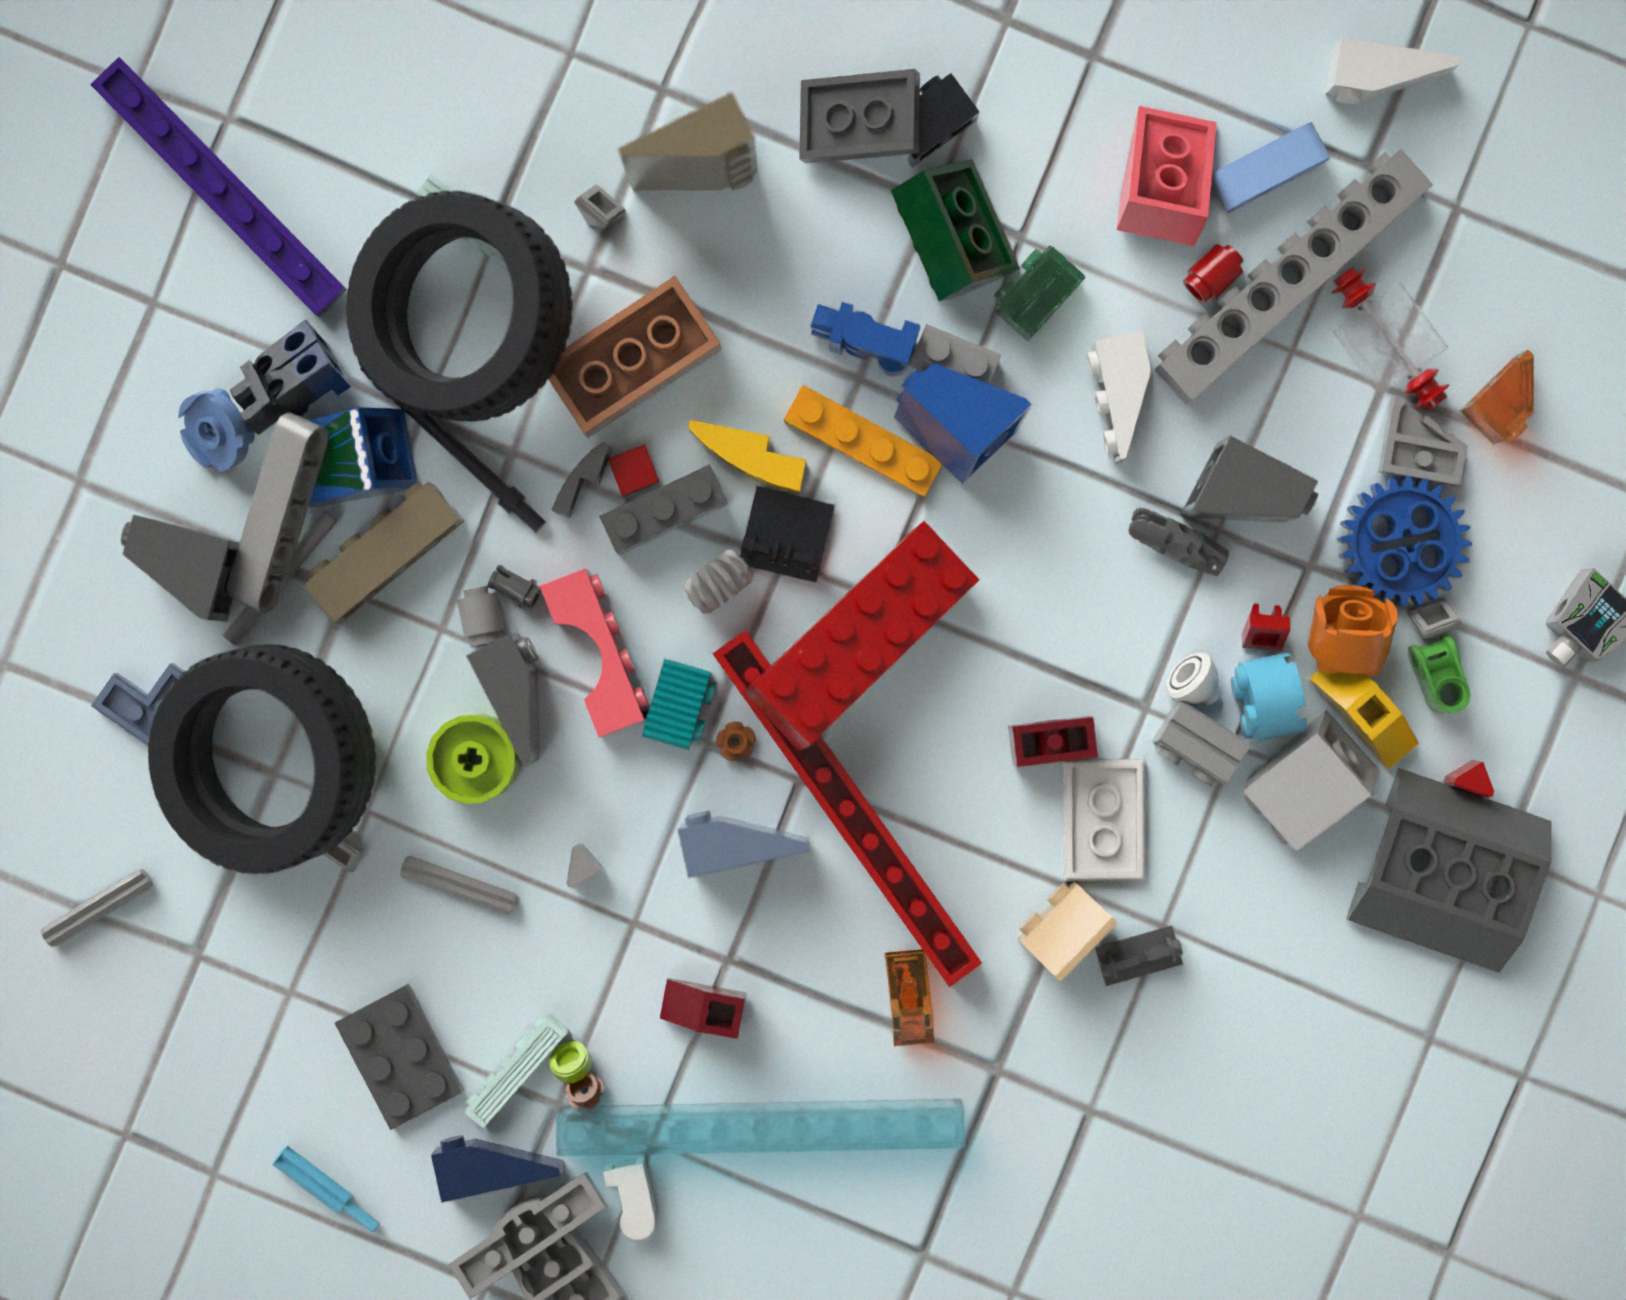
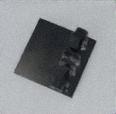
[740,486,835,583]

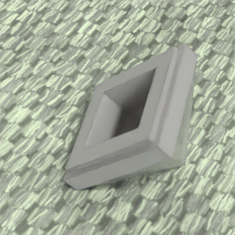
[574,185,626,228]
[1407,597,1462,639]
[323,831,364,873]

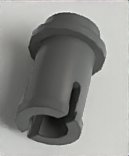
[488,564,542,609]

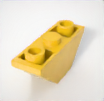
[1308,669,1419,770]

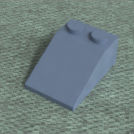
[678,811,809,878]

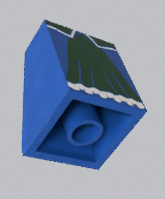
[308,407,418,507]

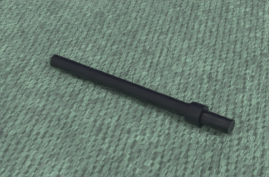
[360,367,547,533]

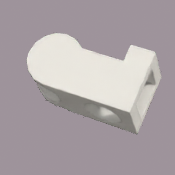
[603,1156,657,1240]

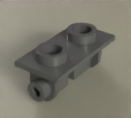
[1095,925,1183,986]

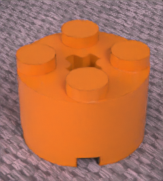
[1307,585,1398,676]

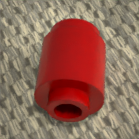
[1183,244,1244,304]

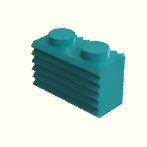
[642,659,717,750]

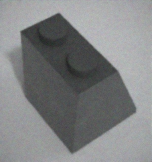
[1180,436,1318,522]
[121,514,240,622]

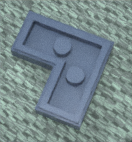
[91,663,184,746]

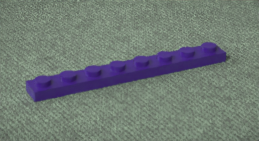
[90,57,348,317]

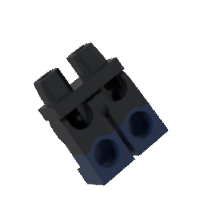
[230,319,351,435]

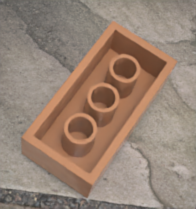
[548,276,722,438]

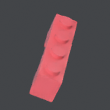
[540,568,650,737]

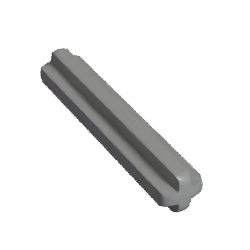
[400,856,517,915]
[41,869,153,947]

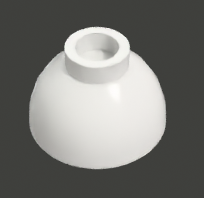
[1166,652,1221,706]

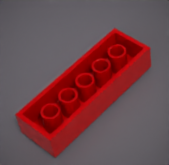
[743,521,980,751]

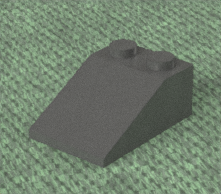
[466,633,539,766]

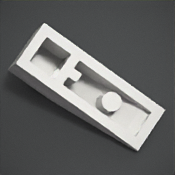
[1325,37,1461,104]

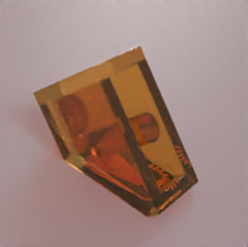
[1460,350,1534,445]
[885,949,934,1047]

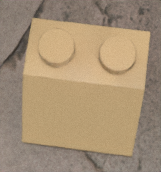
[1017,881,1118,982]

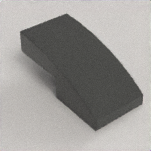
[551,442,613,518]

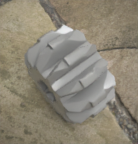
[683,550,753,614]

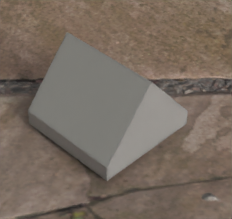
[566,844,604,888]

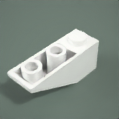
[1086,331,1151,463]

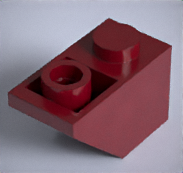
[660,978,746,1039]

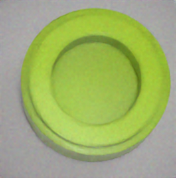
[549,1041,592,1083]

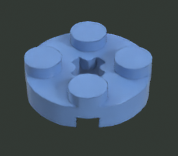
[178,388,255,472]

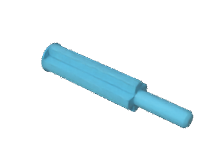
[272,1145,379,1232]

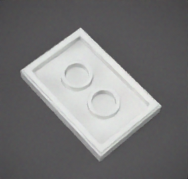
[1063,759,1145,881]

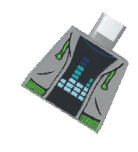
[1546,568,1626,668]

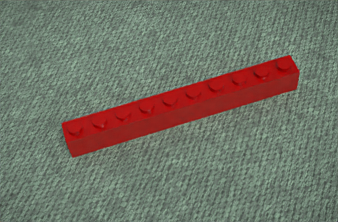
[712,630,983,987]

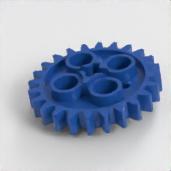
[1337,476,1472,607]

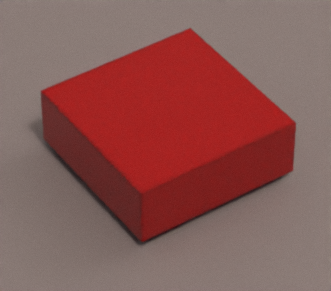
[608,444,660,497]

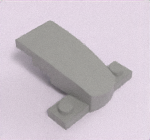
[448,1172,629,1300]

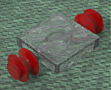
[1331,267,1450,411]

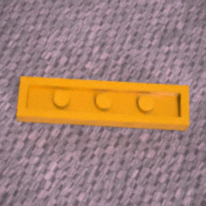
[783,385,942,497]

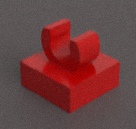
[1242,603,1290,651]

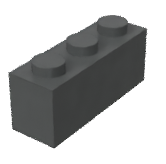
[599,464,728,555]

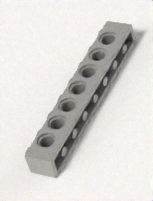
[1154,149,1433,405]

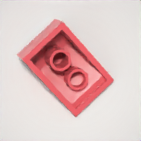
[1116,106,1217,246]

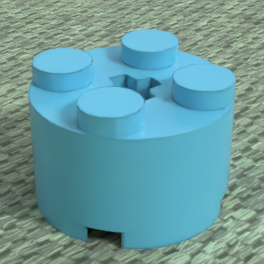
[1230,653,1307,742]

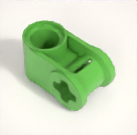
[1408,634,1471,714]

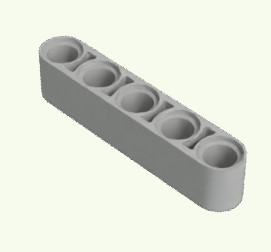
[227,412,329,614]

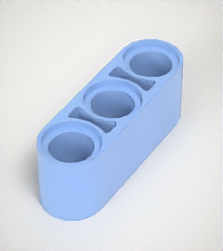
[1211,122,1331,213]

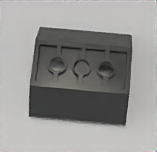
[1346,768,1552,973]

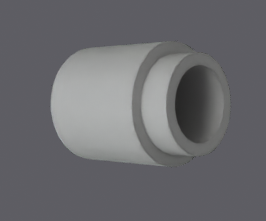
[457,586,504,647]

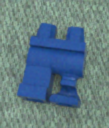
[810,302,921,377]

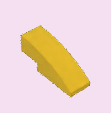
[688,420,806,494]

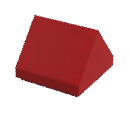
[1443,760,1494,798]

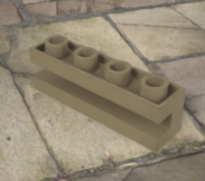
[303,482,465,623]

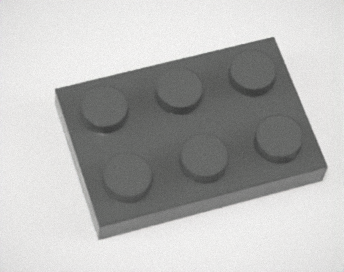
[799,69,920,163]
[334,984,464,1130]

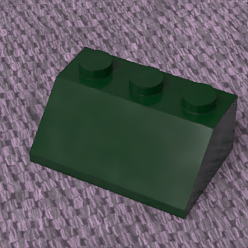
[891,159,1020,301]

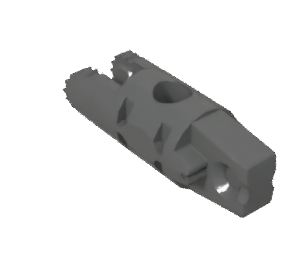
[1128,507,1229,576]

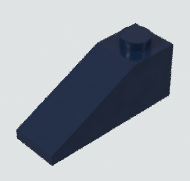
[431,1135,565,1203]

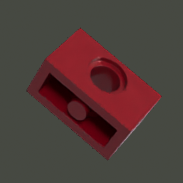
[1008,716,1098,767]

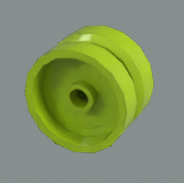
[426,714,522,804]

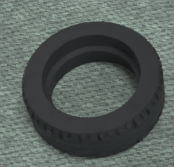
[346,191,573,422]
[148,644,376,874]

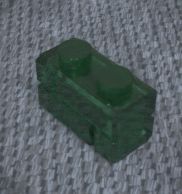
[993,245,1086,342]

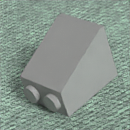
[1243,710,1379,852]

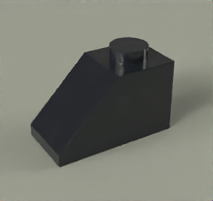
[908,73,980,168]

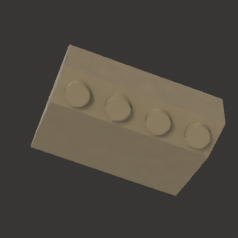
[618,92,758,190]

